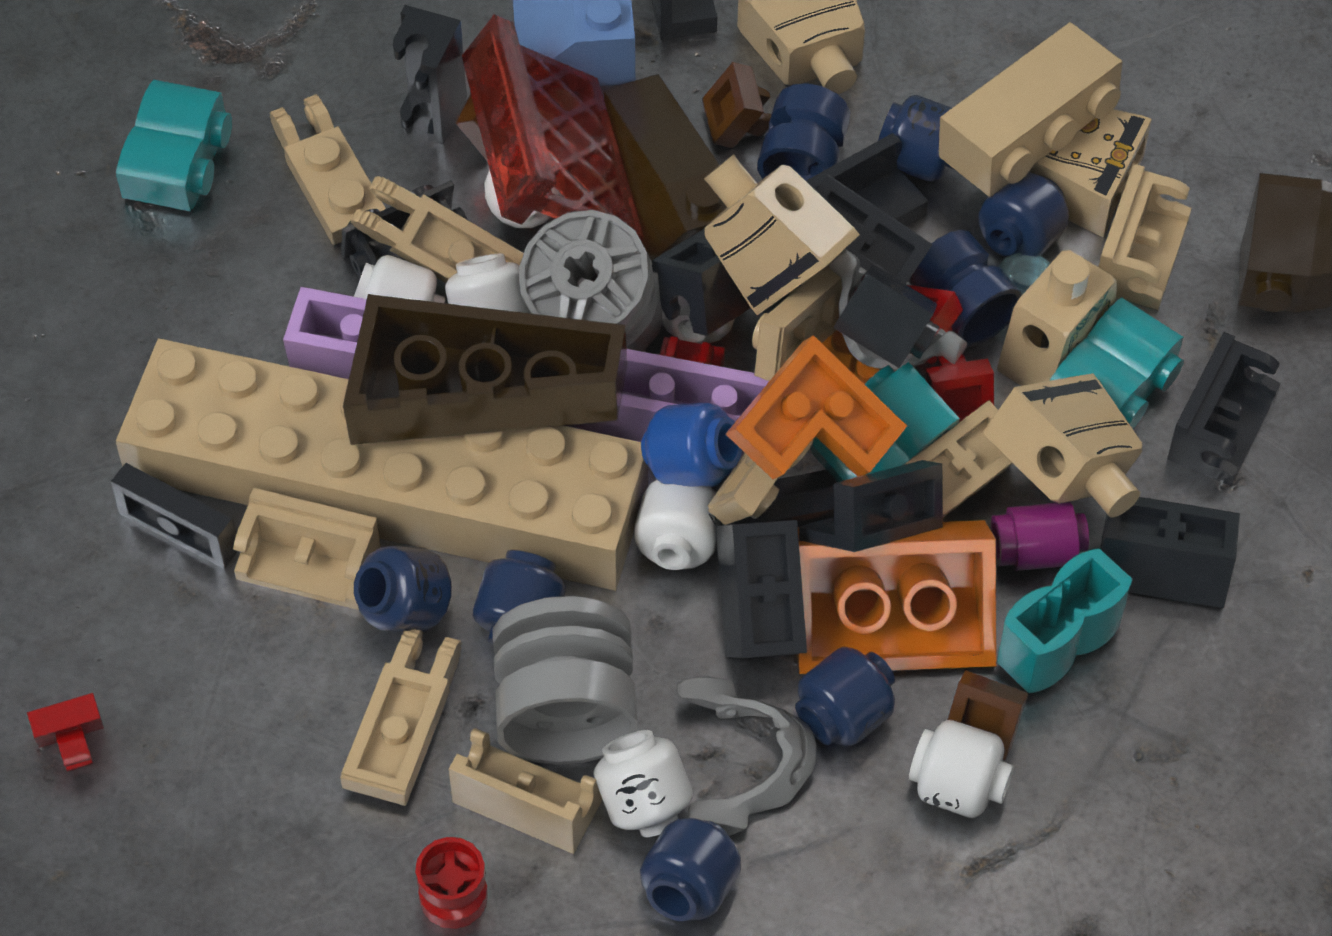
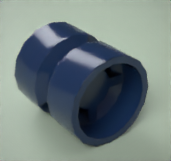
[757,83,851,181]
[908,230,1022,347]

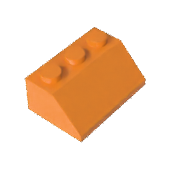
[797,520,997,674]

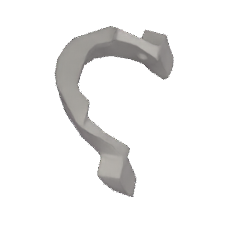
[829,248,967,370]
[677,677,816,836]

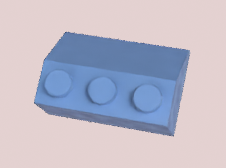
[513,0,636,91]

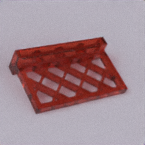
[462,14,644,240]

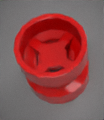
[415,837,488,929]

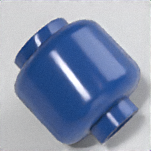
[641,402,742,487]

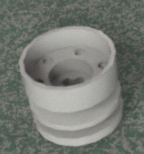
[519,210,663,352]
[492,596,637,765]

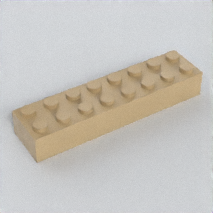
[116,338,648,591]

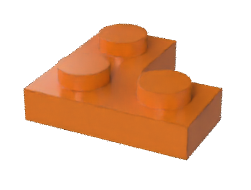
[726,335,907,479]

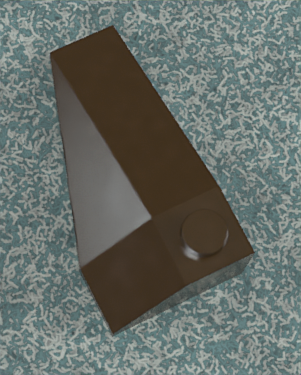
[603,74,727,274]
[1238,173,1332,312]

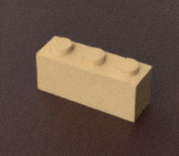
[939,22,1122,197]

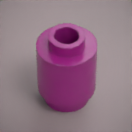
[991,501,1089,572]

